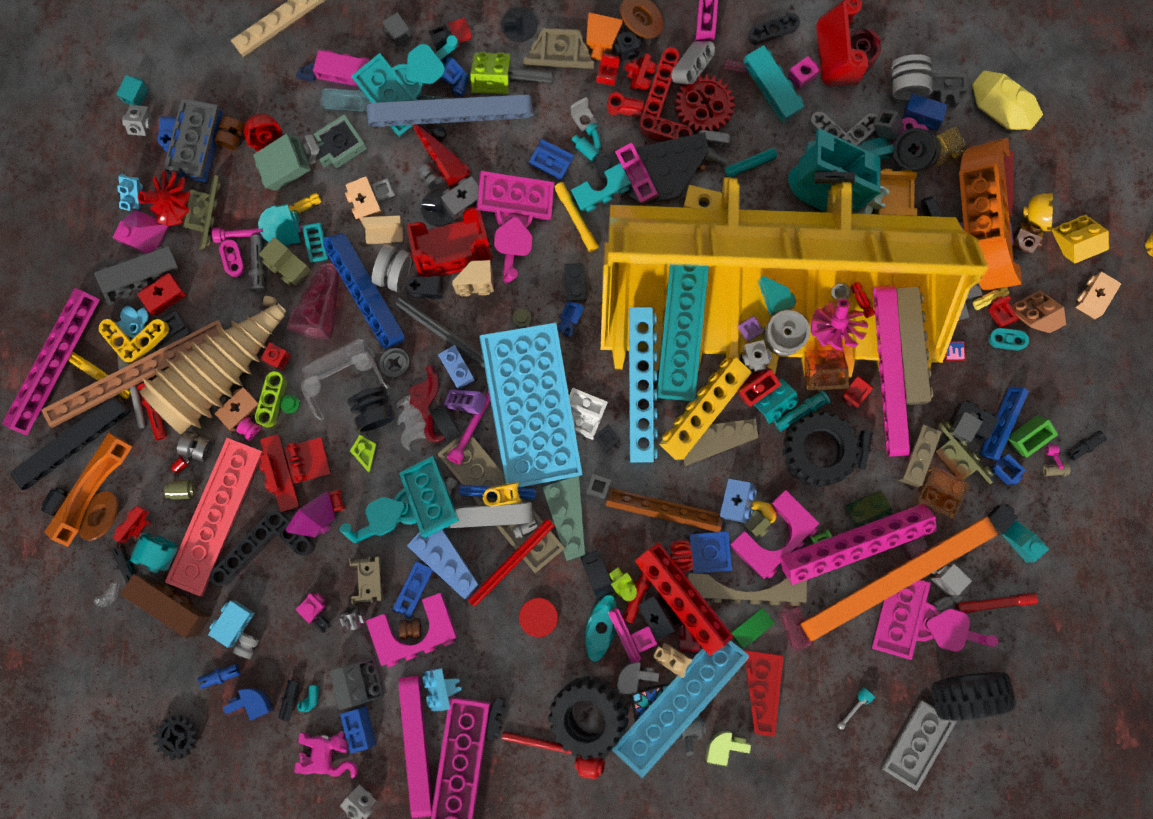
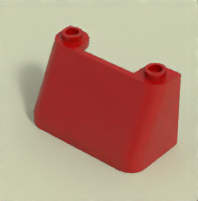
[816,0,868,87]
[406,206,492,277]

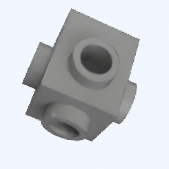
[122,105,153,136]
[742,340,772,372]
[340,784,377,819]

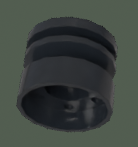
[347,386,396,432]

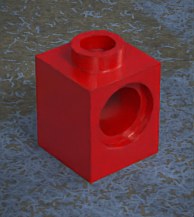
[260,342,292,372]

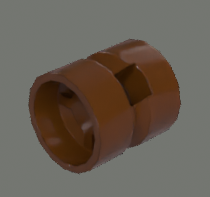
[214,116,245,151]

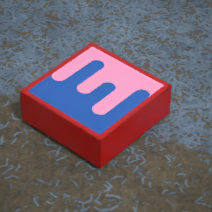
[944,341,966,362]

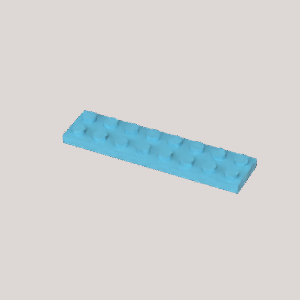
[612,640,749,778]

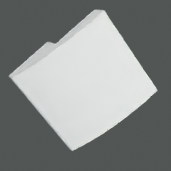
[569,388,608,440]

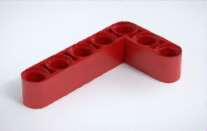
[639,47,692,142]

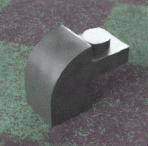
[617,662,659,694]

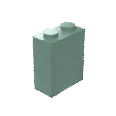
[253,133,311,191]

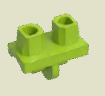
[609,568,637,601]

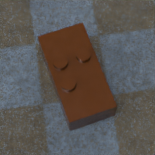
[120,574,211,638]

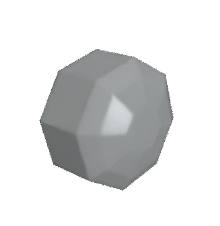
[832,283,851,301]

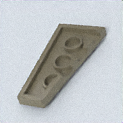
[680,419,758,467]

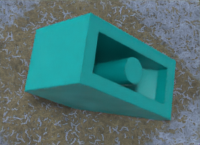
[758,276,796,317]
[1002,520,1049,563]

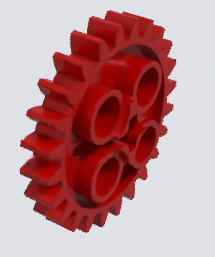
[675,74,735,133]

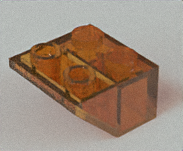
[804,349,849,390]
[917,466,970,519]

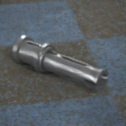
[249,235,266,293]

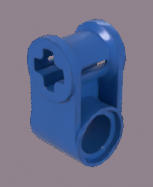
[157,116,177,153]

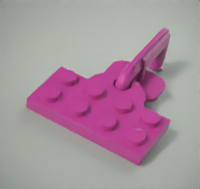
[476,171,554,284]
[871,580,998,660]

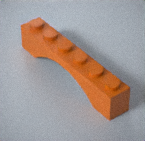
[44,432,132,547]

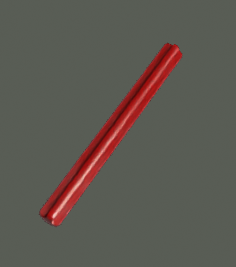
[468,519,555,606]

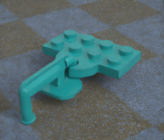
[351,35,459,137]
[340,456,459,543]

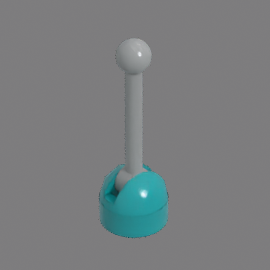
[838,687,876,729]

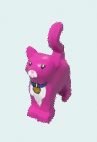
[294,731,358,778]

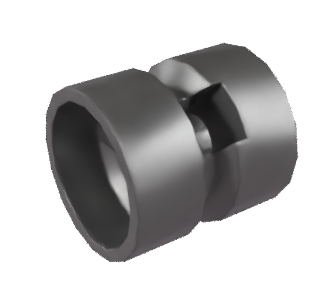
[177,431,214,462]

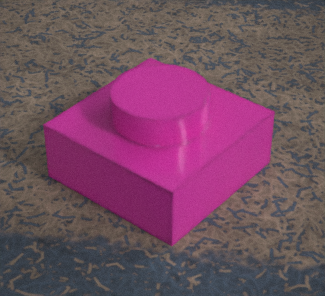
[631,626,657,653]

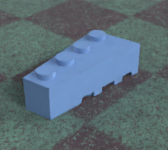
[407,529,480,599]

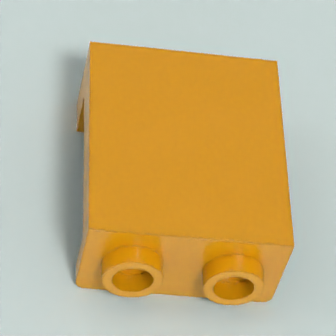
[875,169,917,216]

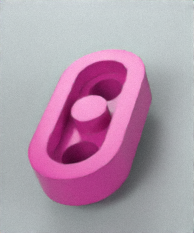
[219,240,245,277]

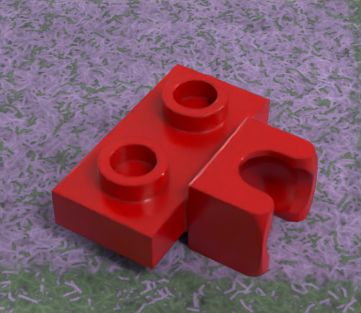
[112,506,151,543]

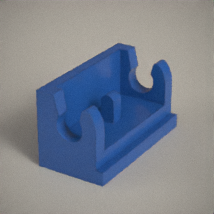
[902,93,947,131]
[340,706,377,754]

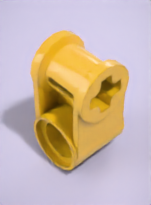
[483,482,522,506]

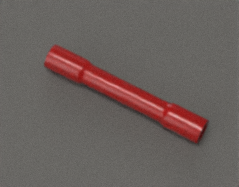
[956,592,1038,614]

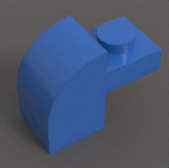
[223,688,273,721]

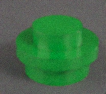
[280,394,300,414]

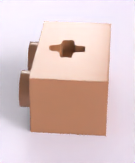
[214,387,259,432]

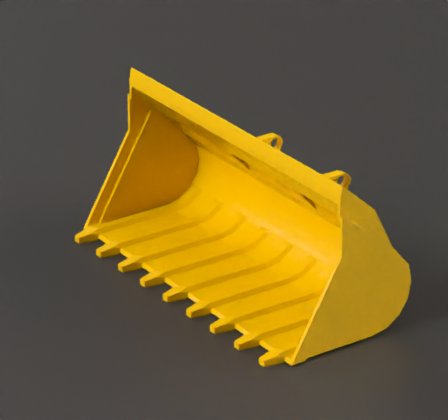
[601,177,988,378]

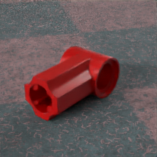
[606,92,644,118]

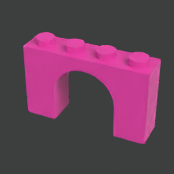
[730,490,820,579]
[366,593,458,668]

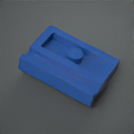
[529,139,574,181]

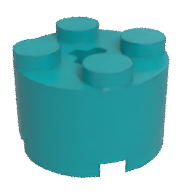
[130,532,179,573]

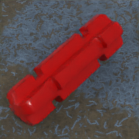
[850,282,875,318]

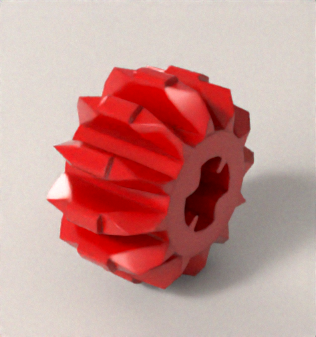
[670,540,693,573]

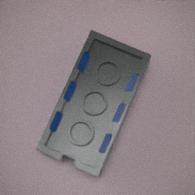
[164,98,224,183]

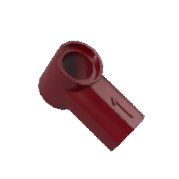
[679,624,699,652]

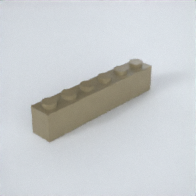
[896,287,933,405]

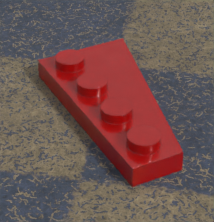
[744,650,784,737]

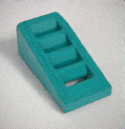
[302,222,329,263]

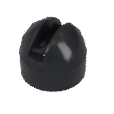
[431,125,447,142]

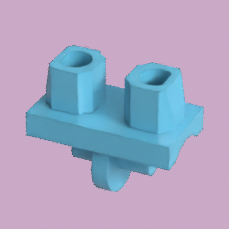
[118,174,143,211]

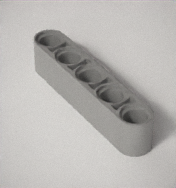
[446,501,533,528]

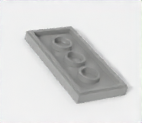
[881,699,957,791]

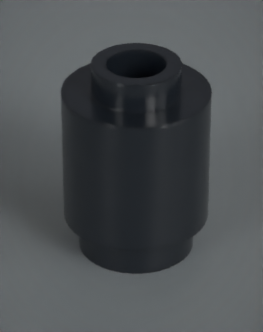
[41,486,68,516]

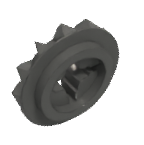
[378,347,409,377]

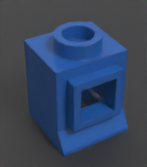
[990,454,1026,485]

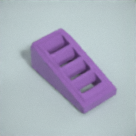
[444,389,487,414]

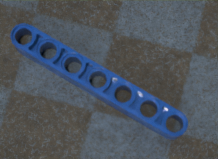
[323,233,404,349]

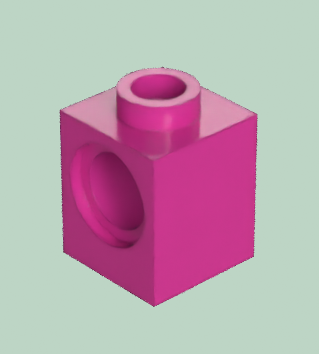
[788,56,820,90]

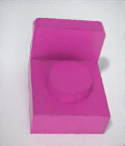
[295,593,327,623]

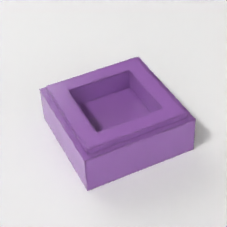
[737,315,764,342]

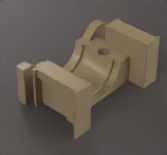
[349,557,384,604]

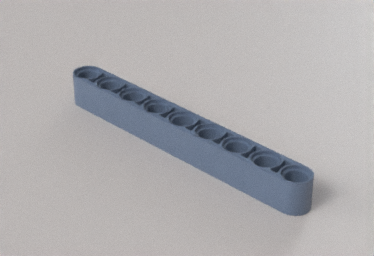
[366,95,534,127]

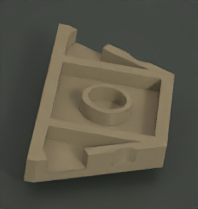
[523,28,594,69]

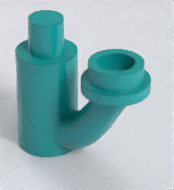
[572,122,601,162]

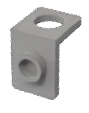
[571,97,597,132]

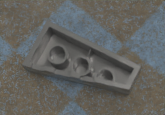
[94,246,179,306]

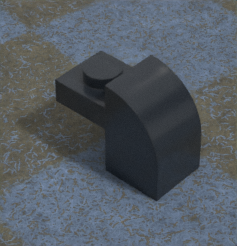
[580,550,615,599]

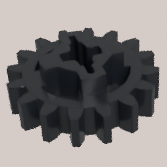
[153,715,199,760]

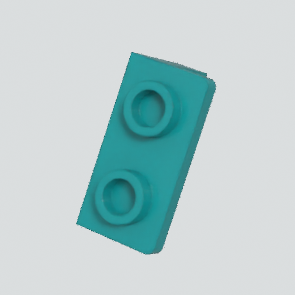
[754,378,799,424]

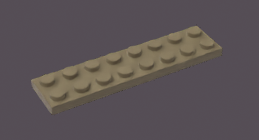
[438,431,565,573]

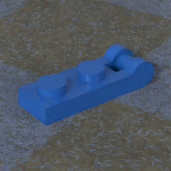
[392,561,433,619]

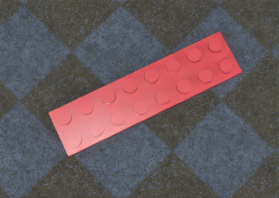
[165,438,263,597]

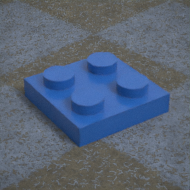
[689,531,732,574]

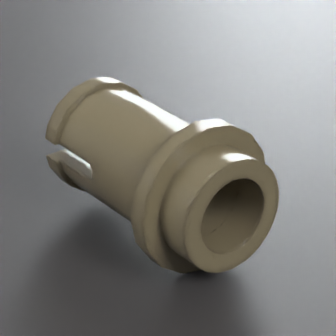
[1043,461,1070,477]

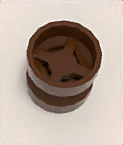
[399,618,422,640]

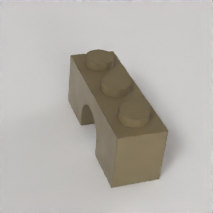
[898,425,942,488]

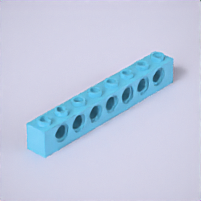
[629,308,657,462]

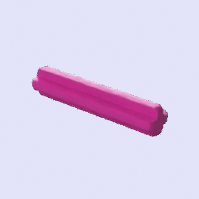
[609,608,641,663]

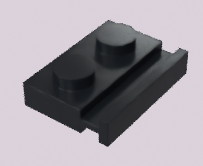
[147,311,191,351]

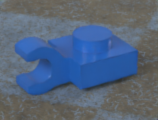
[557,301,584,337]

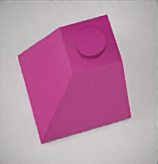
[112,210,170,254]

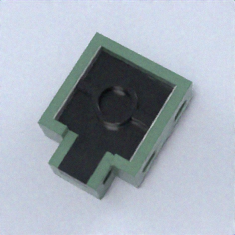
[313,114,367,169]

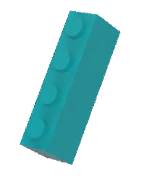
[743,45,804,124]

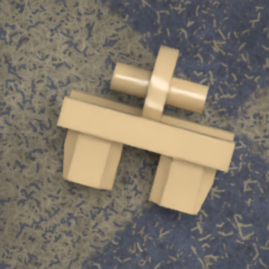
[654,643,692,678]

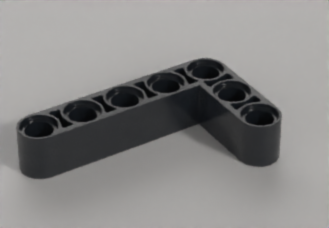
[209,511,315,586]

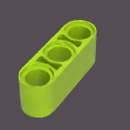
[255,371,287,428]

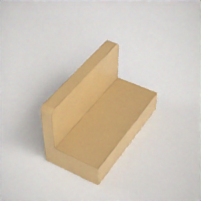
[363,216,404,244]

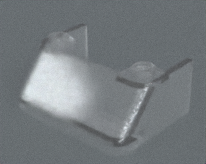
[298,339,389,421]

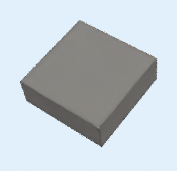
[371,178,395,203]

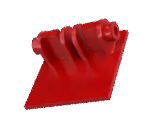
[284,437,331,484]

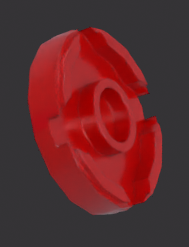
[519,598,558,638]

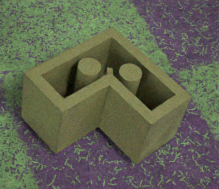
[259,237,311,287]

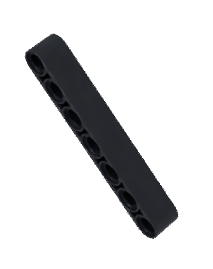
[10,395,131,490]

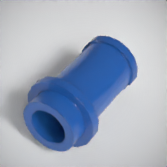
[451,72,470,97]

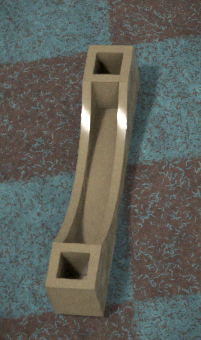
[687,573,807,606]

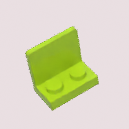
[471,52,510,94]

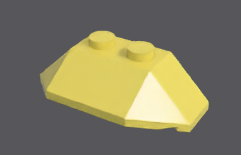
[971,71,1043,130]

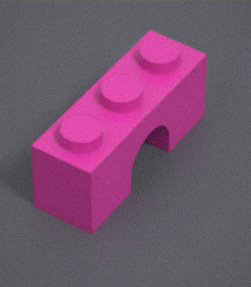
[615,142,659,205]

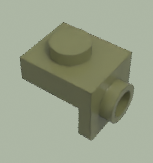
[743,510,771,537]

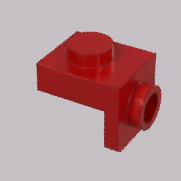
[596,54,620,86]
[988,295,1019,328]
[843,375,873,408]

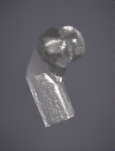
[94,582,120,607]

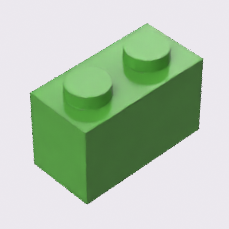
[1008,415,1058,458]

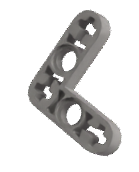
[810,112,878,147]

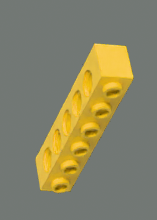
[659,357,752,460]

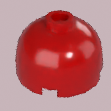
[243,114,283,151]

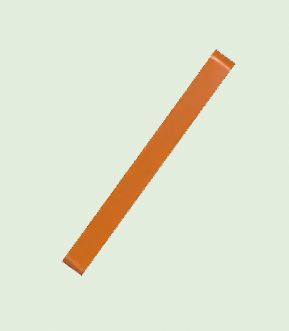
[800,516,998,641]

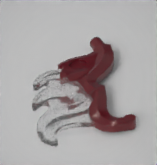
[396,365,445,451]

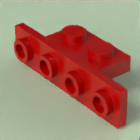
[259,434,299,512]

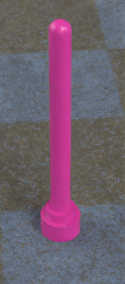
[212,225,303,243]
[447,389,491,464]

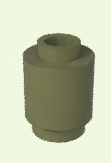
[164,480,196,500]

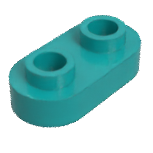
[988,328,1029,351]

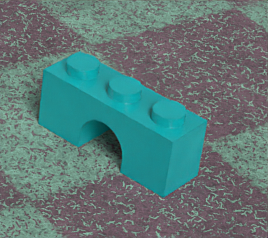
[571,163,632,212]

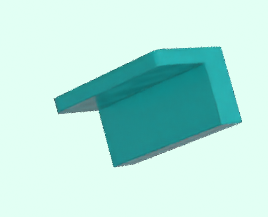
[859,137,894,161]

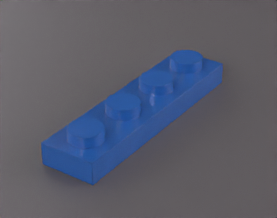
[979,386,1029,461]

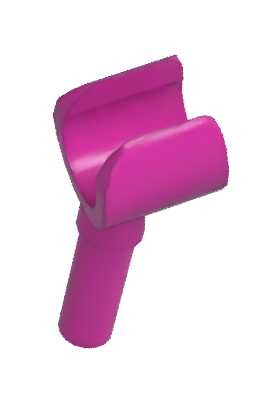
[1045,444,1064,469]

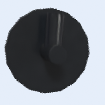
[501,7,537,42]
[421,190,454,226]

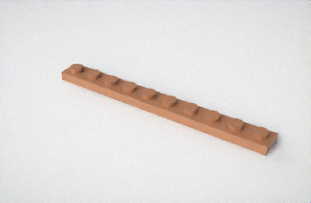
[41,320,224,428]

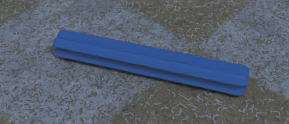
[459,485,536,500]

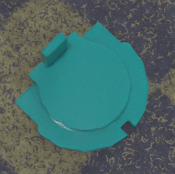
[258,204,301,246]

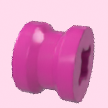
[236,417,261,441]

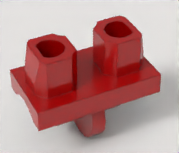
[625,53,657,90]

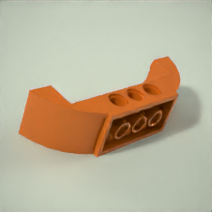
[959,138,1022,291]

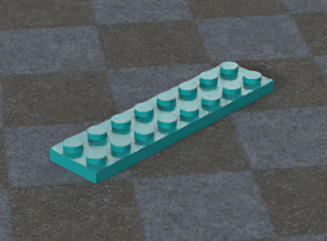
[657,264,709,402]

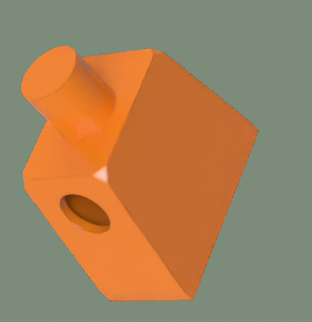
[587,13,623,60]

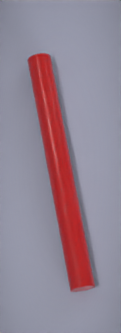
[501,732,572,754]

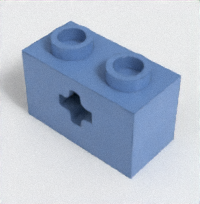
[438,345,476,390]
[720,479,757,524]

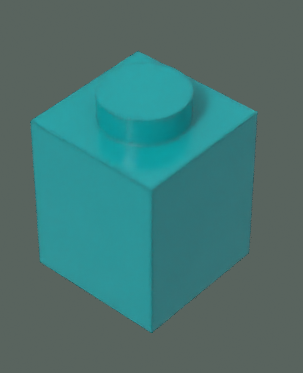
[116,75,149,106]

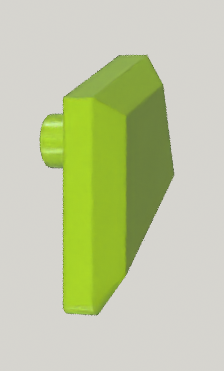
[350,435,377,472]

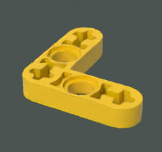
[99,319,169,364]

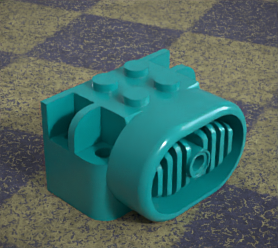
[788,128,880,212]

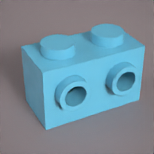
[208,601,255,648]

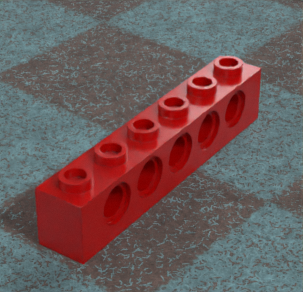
[635,542,734,656]

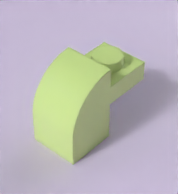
[705,731,751,766]

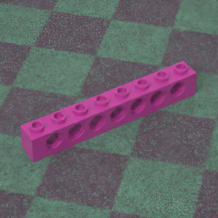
[2,288,100,436]
[780,503,937,585]

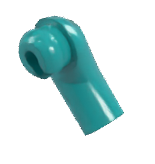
[297,685,319,713]

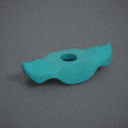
[584,594,617,662]

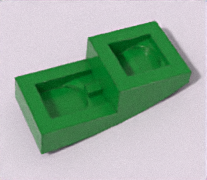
[731,607,775,649]

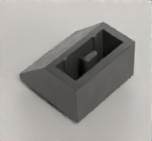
[330,658,384,710]

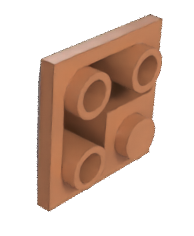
[1011,290,1066,333]

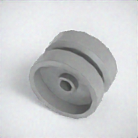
[372,244,413,292]
[763,310,810,356]

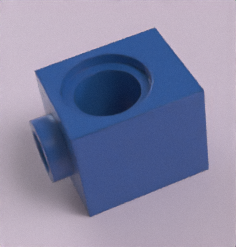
[439,57,464,85]

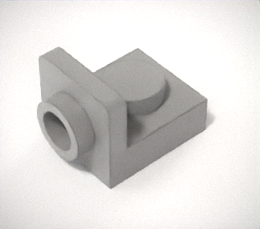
[301,134,320,164]

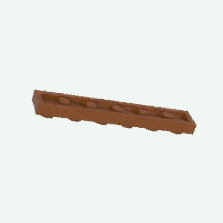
[605,488,722,533]

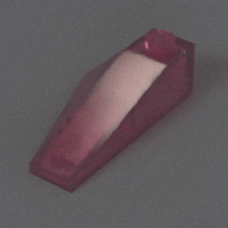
[287,264,339,340]

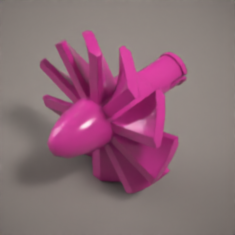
[810,298,868,350]

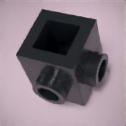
[614,31,642,62]

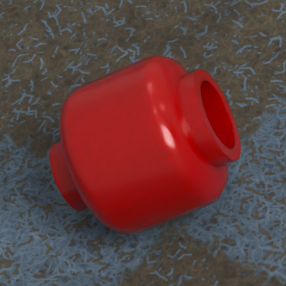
[574,755,605,779]

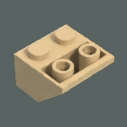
[452,260,494,296]

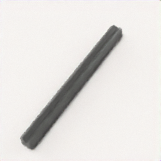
[396,297,485,368]

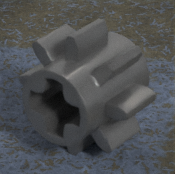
[339,605,365,630]

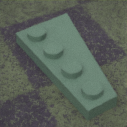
[542,476,585,561]

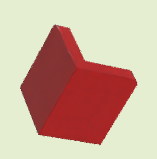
[448,18,472,50]

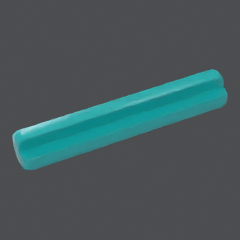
[725,148,778,178]

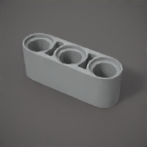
[672,41,715,84]

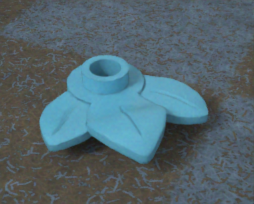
[116,306,149,339]

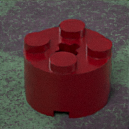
[850,28,882,71]

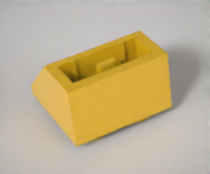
[1052,215,1109,264]

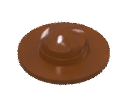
[620,0,664,38]
[78,491,119,541]

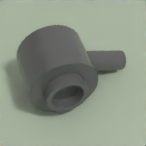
[681,714,706,756]

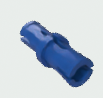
[198,663,241,689]

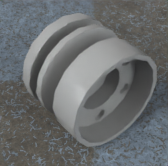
[891,54,933,100]

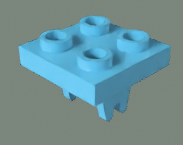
[422,668,462,711]

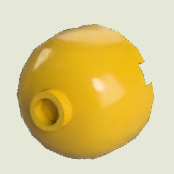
[1023,193,1053,231]

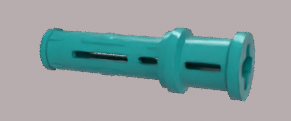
[774,389,831,432]

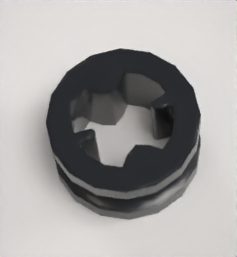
[312,614,331,633]

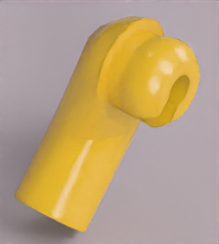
[751,500,777,523]

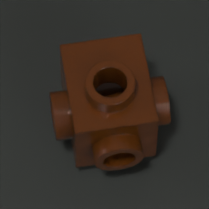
[1013,221,1044,253]

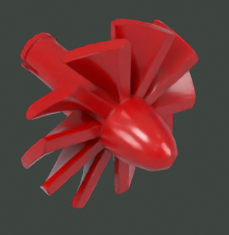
[137,171,191,226]

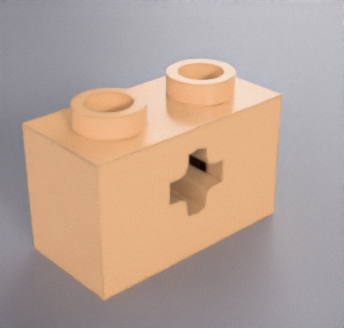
[345,176,383,224]
[1075,271,1121,319]

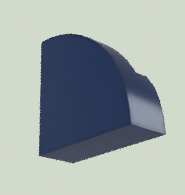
[296,62,316,82]

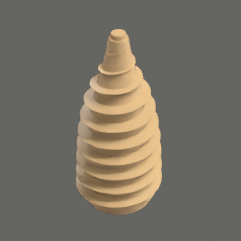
[139,303,286,434]

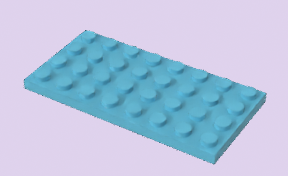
[479,323,583,488]

